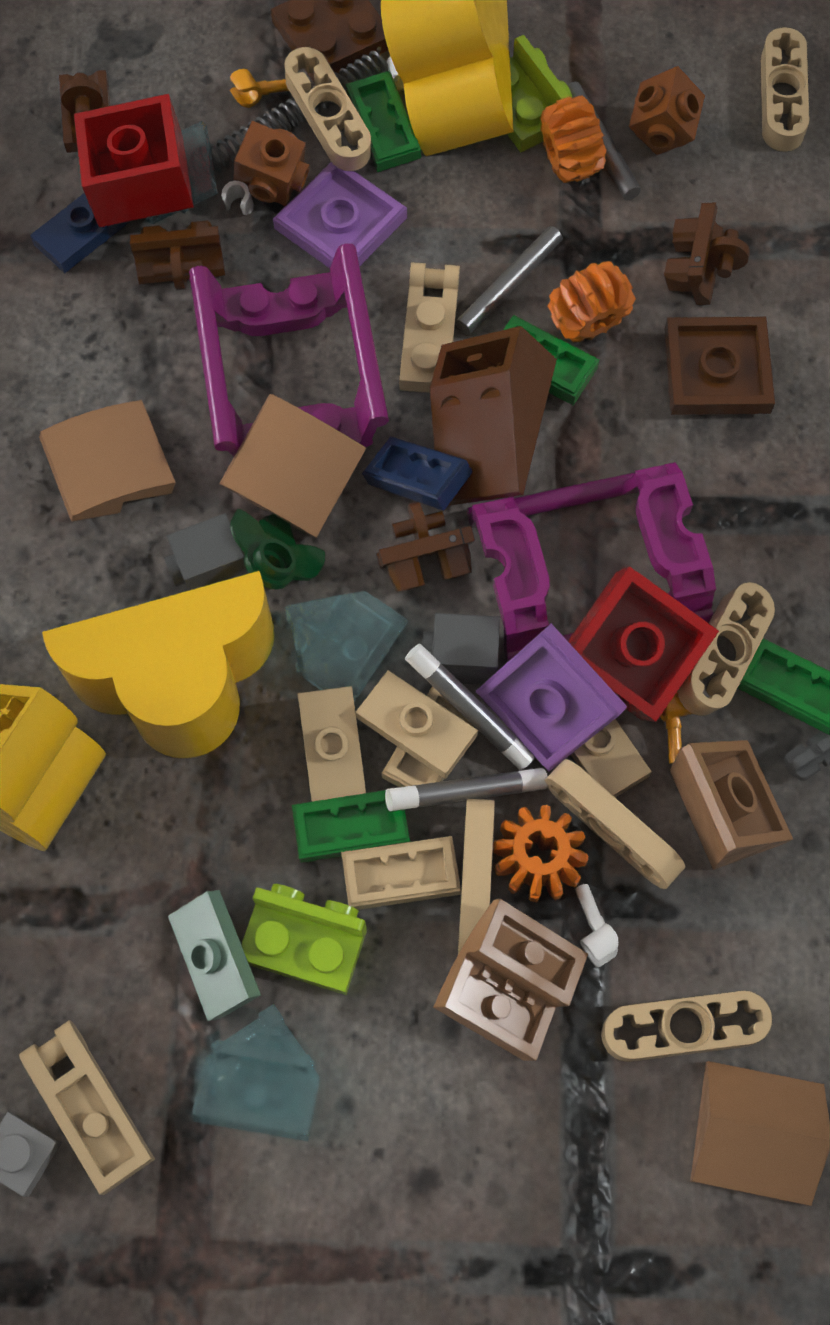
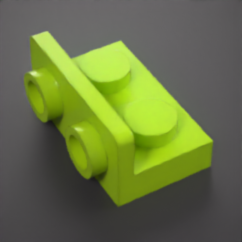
[507,35,572,153]
[241,884,367,995]

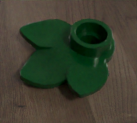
[230,509,325,590]

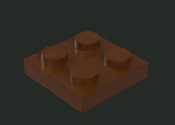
[271,0,388,82]
[664,316,775,415]

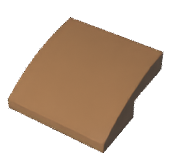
[219,394,366,538]
[39,400,176,522]
[433,899,588,1061]

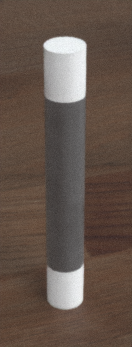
[405,644,534,770]
[385,768,548,811]

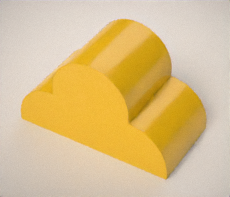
[381,0,514,156]
[42,571,274,758]
[0,684,106,851]

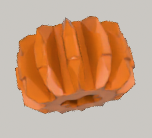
[540,95,607,183]
[547,261,636,342]
[492,805,588,902]

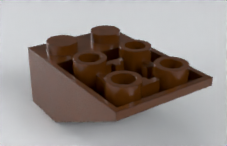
[430,326,557,506]

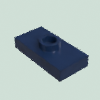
[30,193,131,274]
[362,436,473,511]

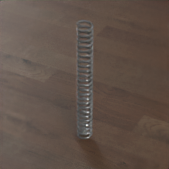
[193,46,388,181]

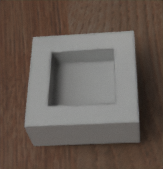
[0,1112,61,1197]

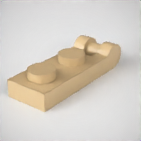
[399,262,460,393]
[19,1020,155,1195]

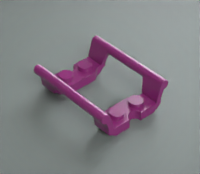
[189,243,389,457]
[467,462,716,662]

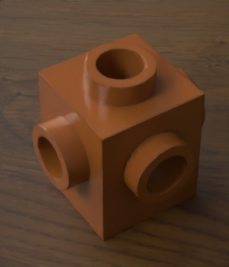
[629,66,705,155]
[233,121,310,206]

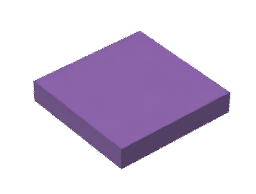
[273,162,407,268]
[476,623,627,772]

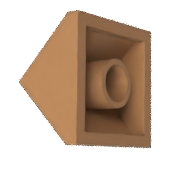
[670,740,793,870]
[690,1061,830,1206]

